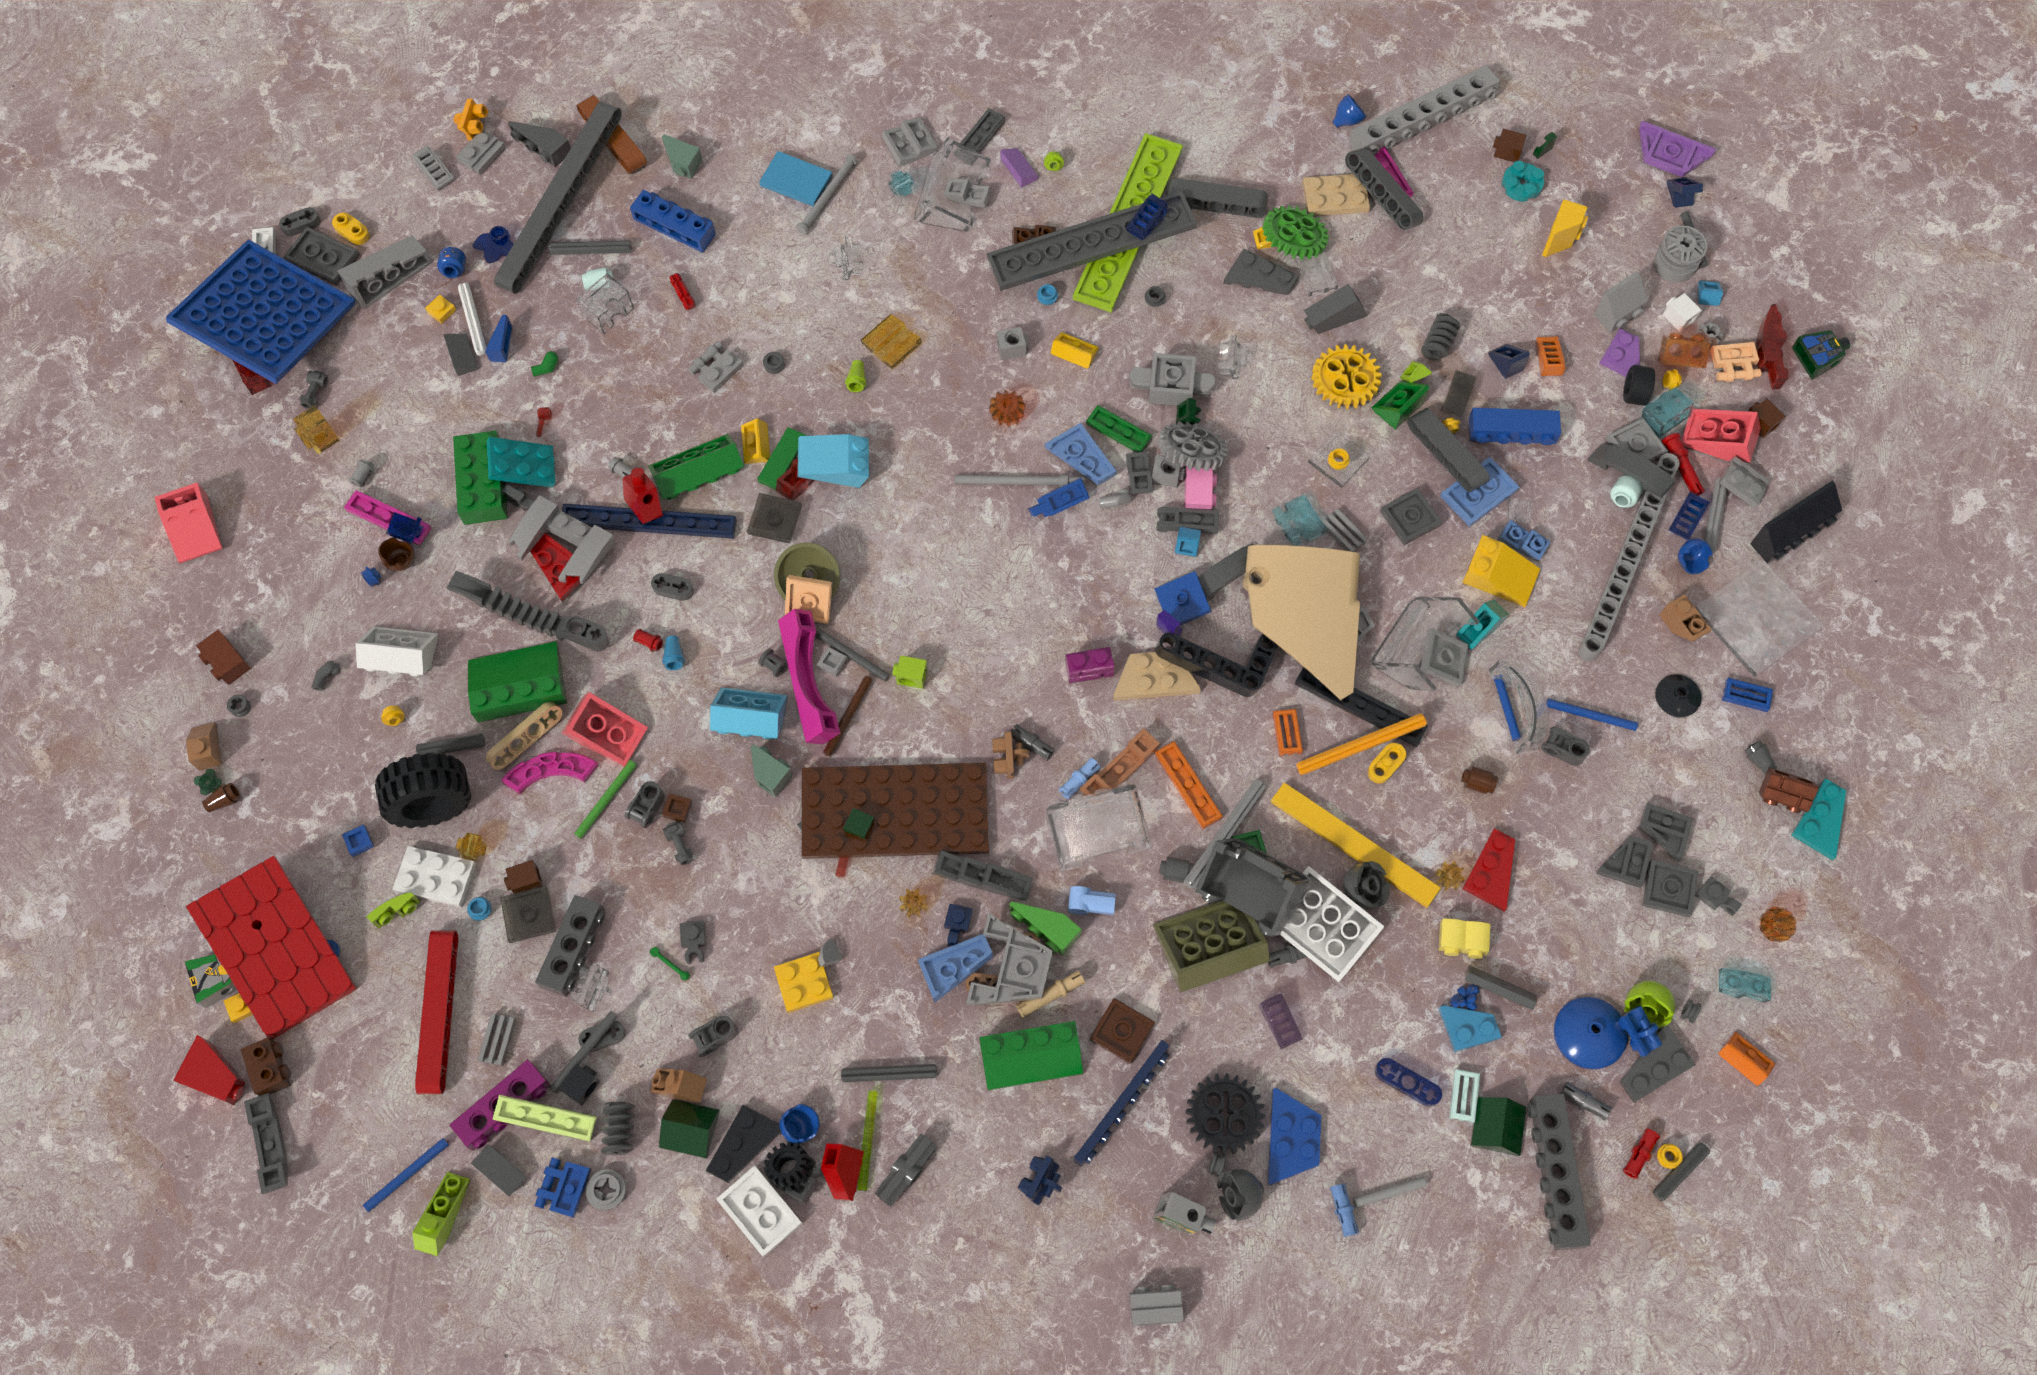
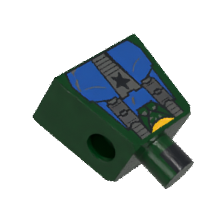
[1791,330,1850,380]

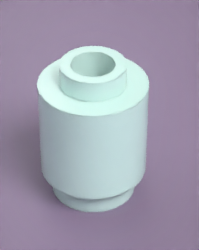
[582,267,614,292]

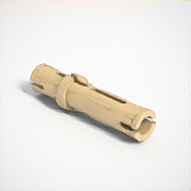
[1015,970,1085,1019]

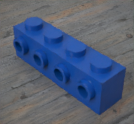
[630,189,716,253]
[1469,408,1561,445]

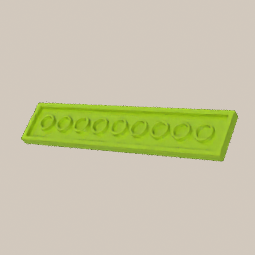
[1073,133,1183,313]

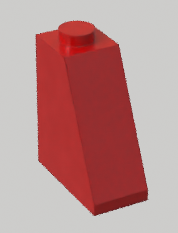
[173,1035,245,1105]

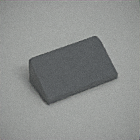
[443,334,478,376]

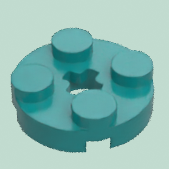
[1502,161,1544,202]

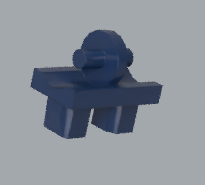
[1018,1156,1063,1206]

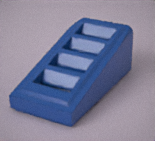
[485,315,513,362]

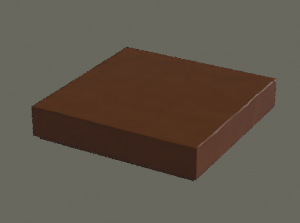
[1089,998,1155,1064]

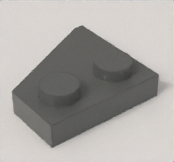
[1639,803,1693,861]
[1596,835,1653,888]

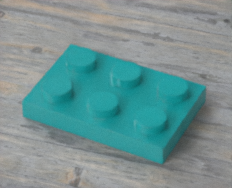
[487,437,555,488]

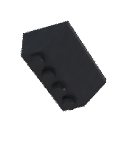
[1750,480,1842,564]

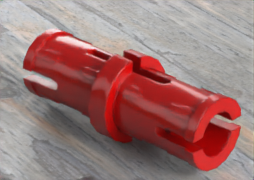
[1622,1128,1660,1179]

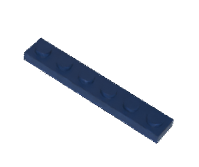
[1074,1040,1170,1167]

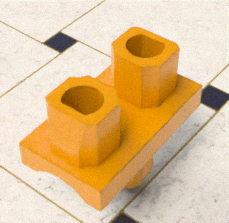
[453,98,489,141]

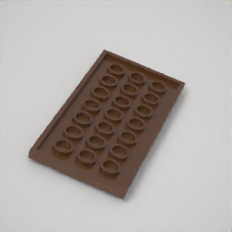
[802,763,989,859]

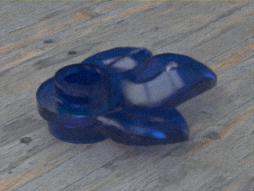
[472,226,513,263]

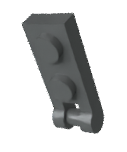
[1156,507,1219,534]

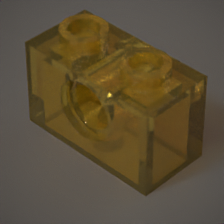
[293,405,340,454]

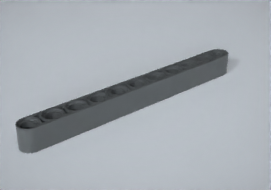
[494,101,622,294]

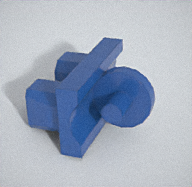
[1618,1006,1662,1057]

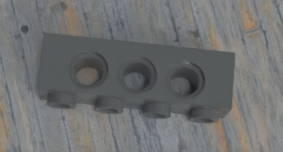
[535,895,605,997]

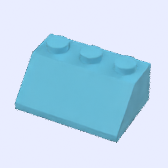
[710,687,788,739]

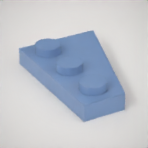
[1045,423,1117,485]
[918,934,993,1003]

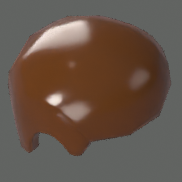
[378,537,415,571]

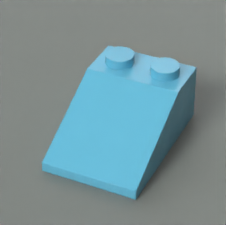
[798,434,869,488]

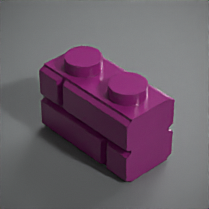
[1065,647,1114,684]

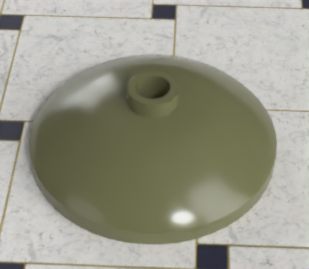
[774,542,841,600]

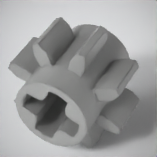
[1694,322,1723,350]

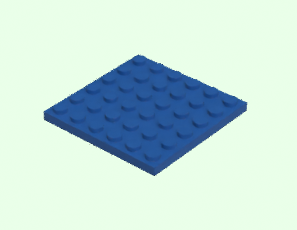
[166,239,355,384]

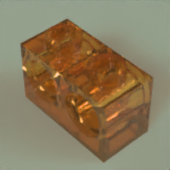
[1658,332,1711,368]

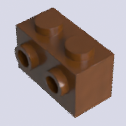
[240,1037,291,1096]

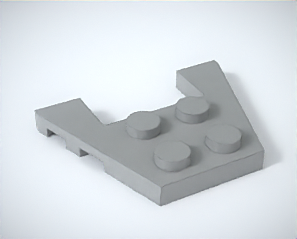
[966,914,1053,1006]

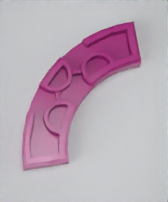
[501,751,599,794]

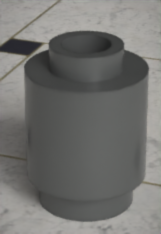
[1159,856,1194,883]

